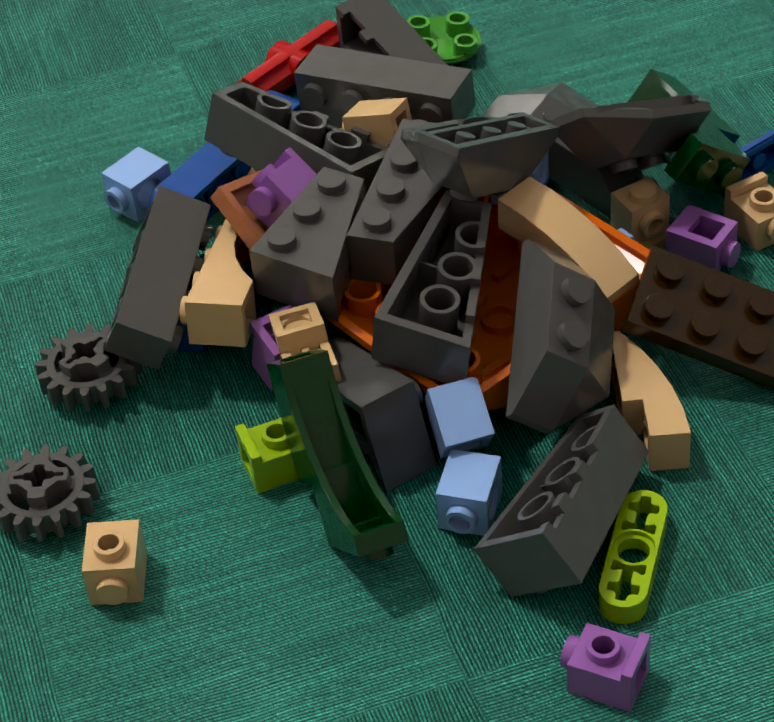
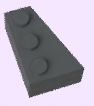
[335,0,447,65]
[249,167,366,321]
[329,336,437,493]

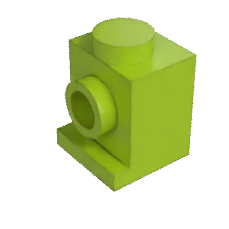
[235,418,298,494]

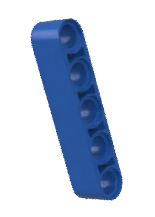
[148,90,301,221]

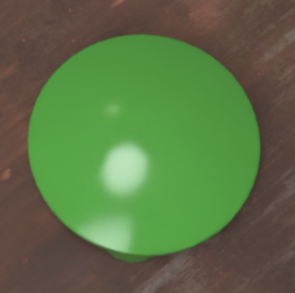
[406,11,482,64]

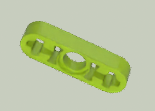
[599,490,668,624]

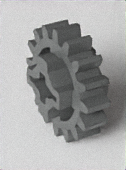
[35,324,142,412]
[0,445,100,542]

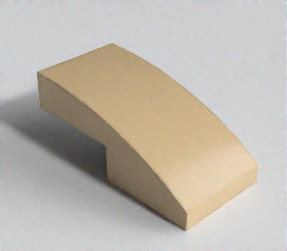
[268,301,342,382]

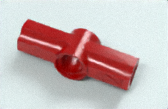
[236,19,340,93]

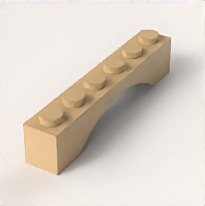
[180,167,256,347]

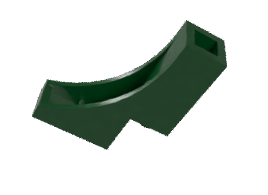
[628,69,751,196]
[266,349,409,561]

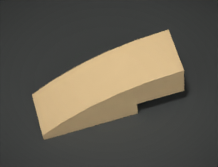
[497,176,639,303]
[611,331,691,471]

